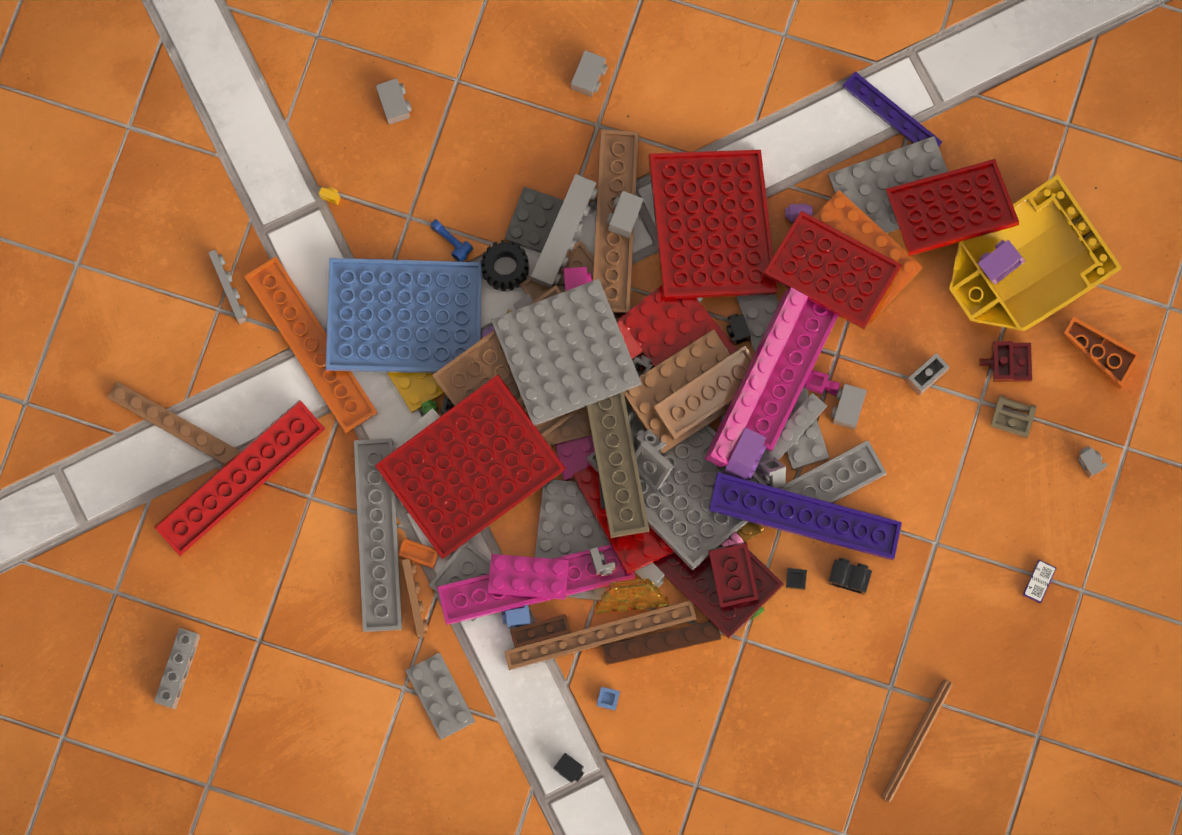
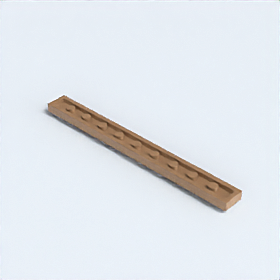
[504,601,697,671]

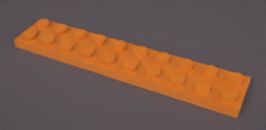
[244,256,378,434]

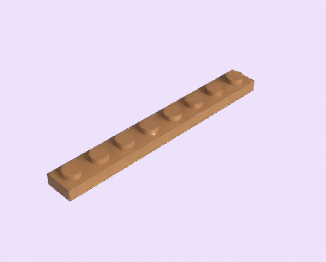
[107,382,240,465]

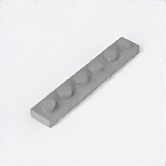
[755,393,827,478]

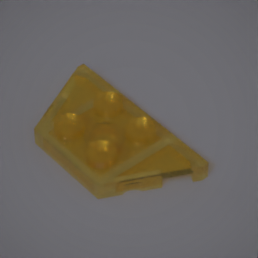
[594,578,669,614]

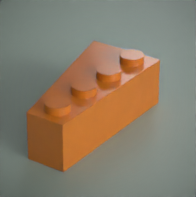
[1062,316,1141,389]

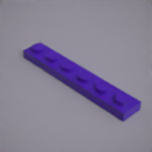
[843,71,942,147]

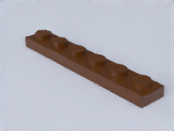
[603,621,721,665]

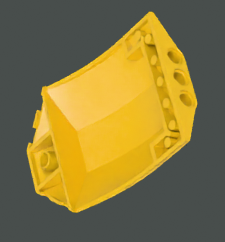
[949,174,1122,331]

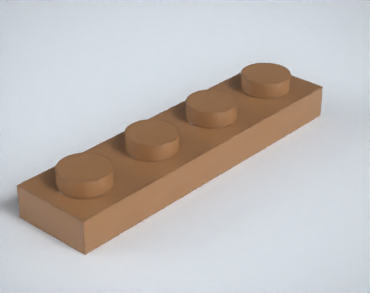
[402,559,429,638]

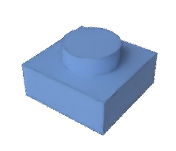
[596,687,620,711]

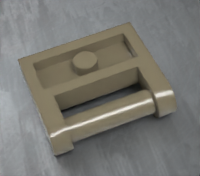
[990,395,1037,438]

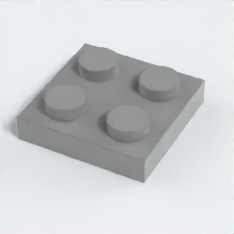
[635,440,674,491]

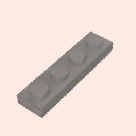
[208,250,248,324]

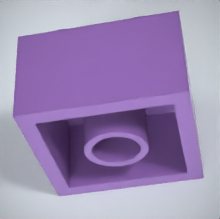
[978,240,1025,285]
[723,427,766,480]

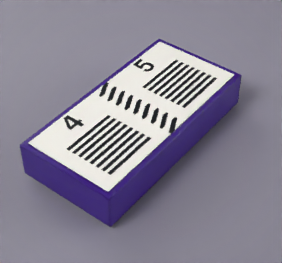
[1023,560,1056,603]

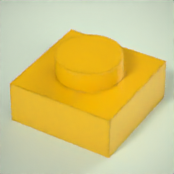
[319,187,341,205]

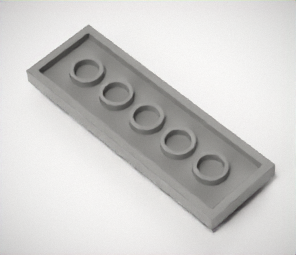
[778,440,887,503]

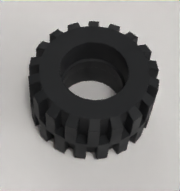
[481,240,529,292]

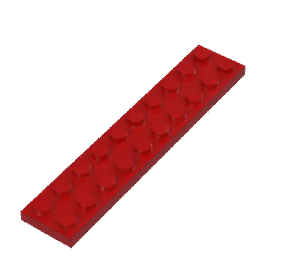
[154,400,325,556]

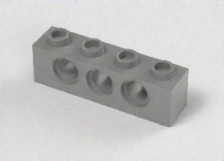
[154,628,201,710]

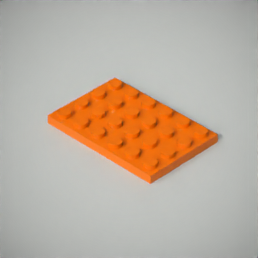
[814,190,923,323]

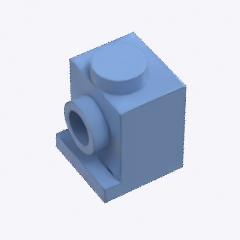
[502,605,531,628]

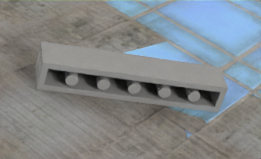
[531,174,598,289]

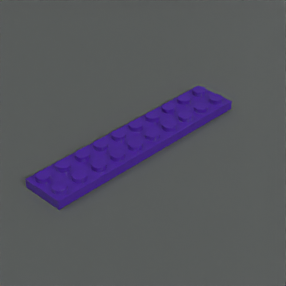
[708,472,902,560]

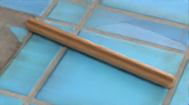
[881,680,953,802]

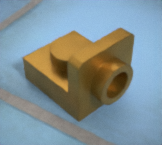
[737,522,764,542]

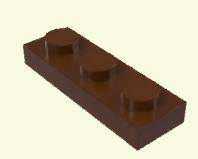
[510,614,571,648]

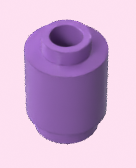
[785,204,812,223]

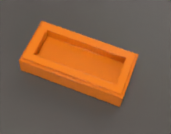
[398,538,439,569]

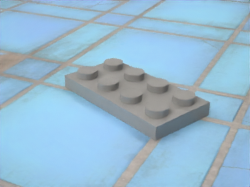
[405,653,475,740]

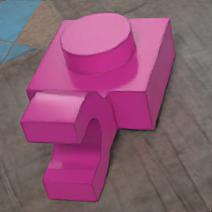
[805,370,840,396]

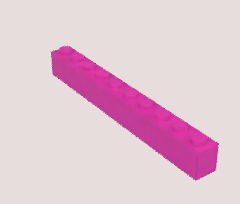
[704,287,808,468]

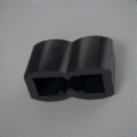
[827,558,872,595]

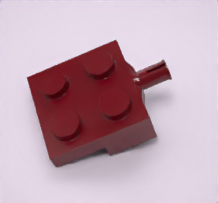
[979,341,1032,382]

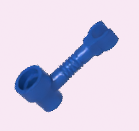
[430,219,473,262]

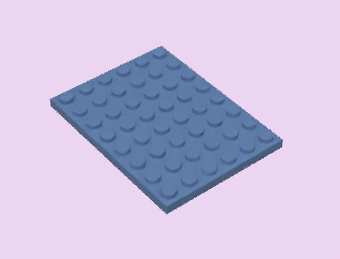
[326,258,482,373]

